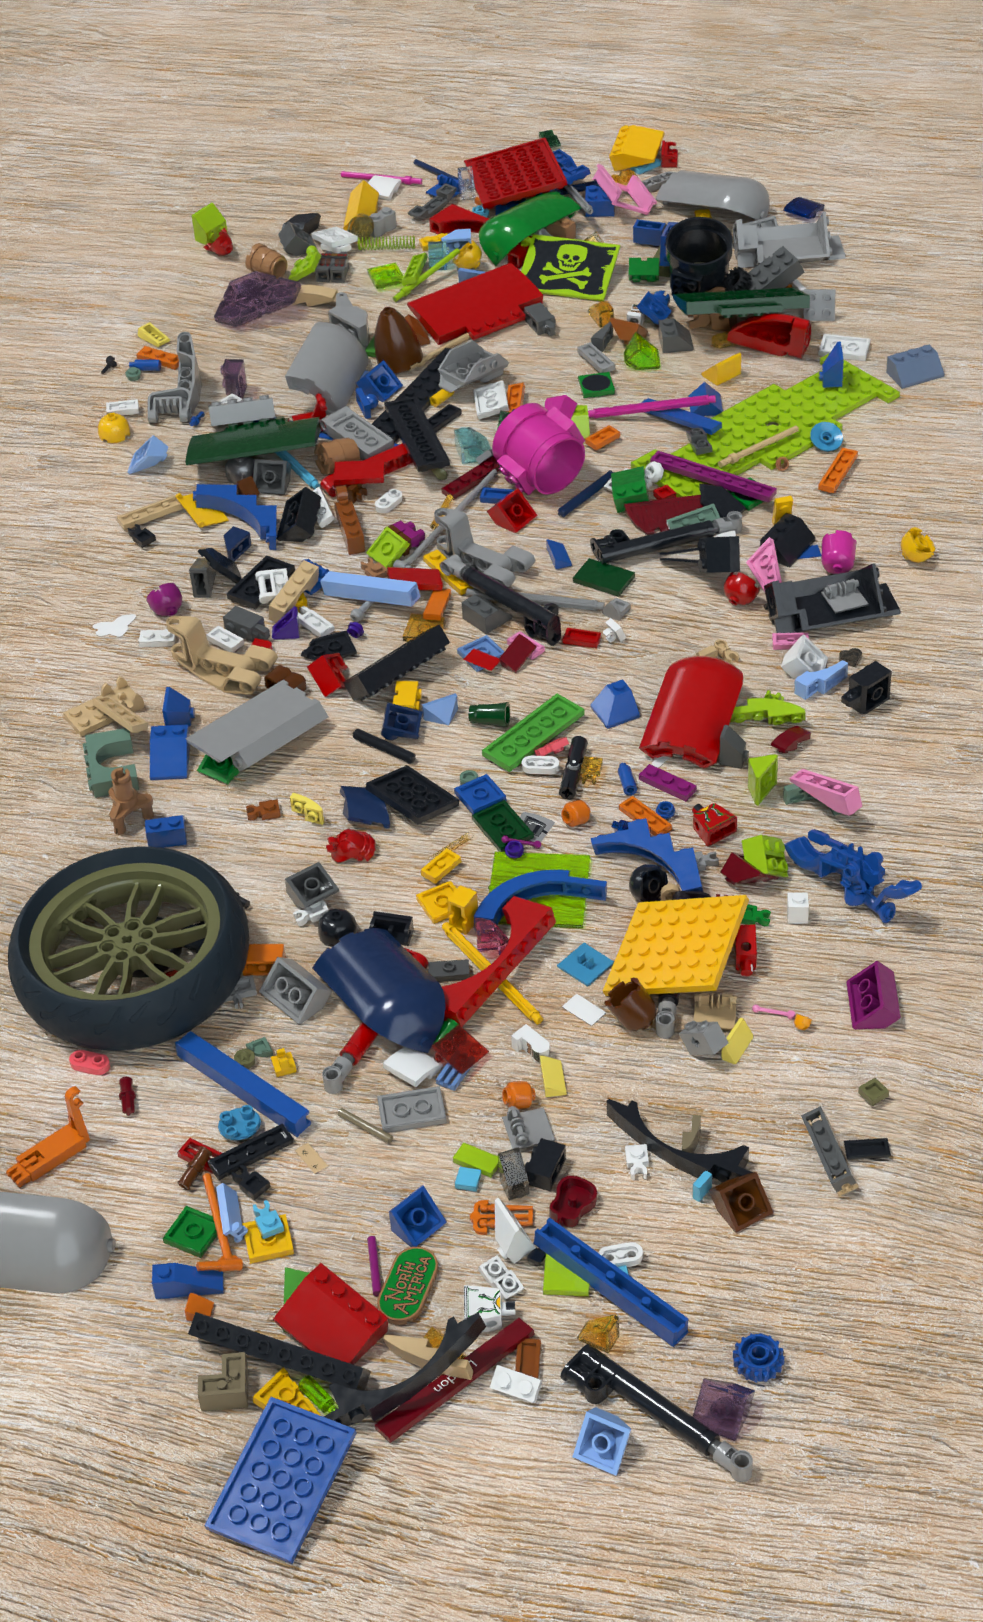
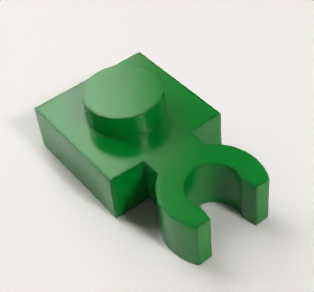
[741,904,771,926]

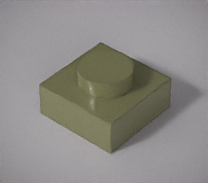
[858,1078,889,1106]

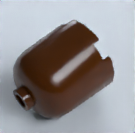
[604,978,657,1031]

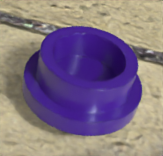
[347,622,364,638]
[505,840,524,859]

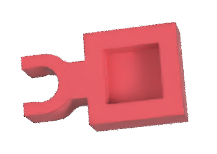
[534,737,569,756]

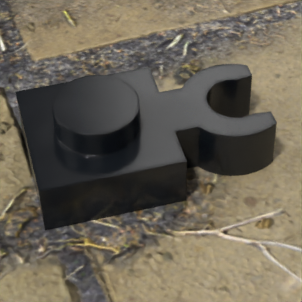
[127,524,156,548]
[231,1165,271,1200]

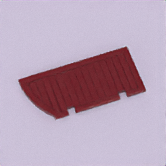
[624,494,703,535]

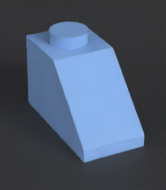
[441,229,471,253]

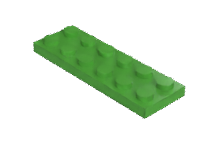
[482,693,585,772]

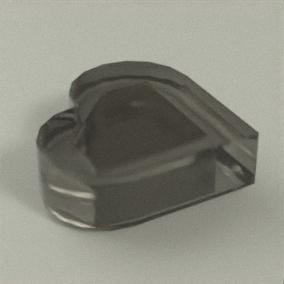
[839,648,862,667]

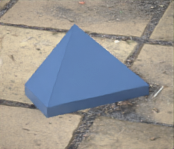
[422,693,458,726]

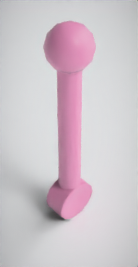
[752,1004,795,1019]

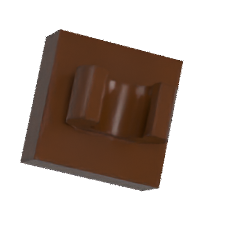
[347,484,368,504]

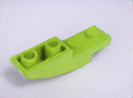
[730,698,806,725]

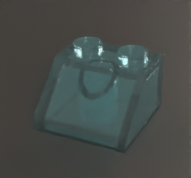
[454,427,491,464]

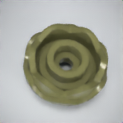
[431,468,449,480]

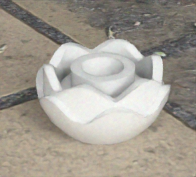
[645,461,664,483]

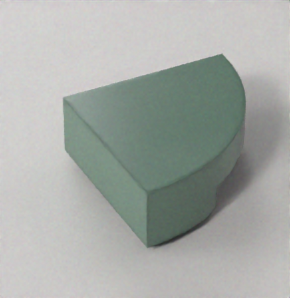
[246,1037,273,1057]

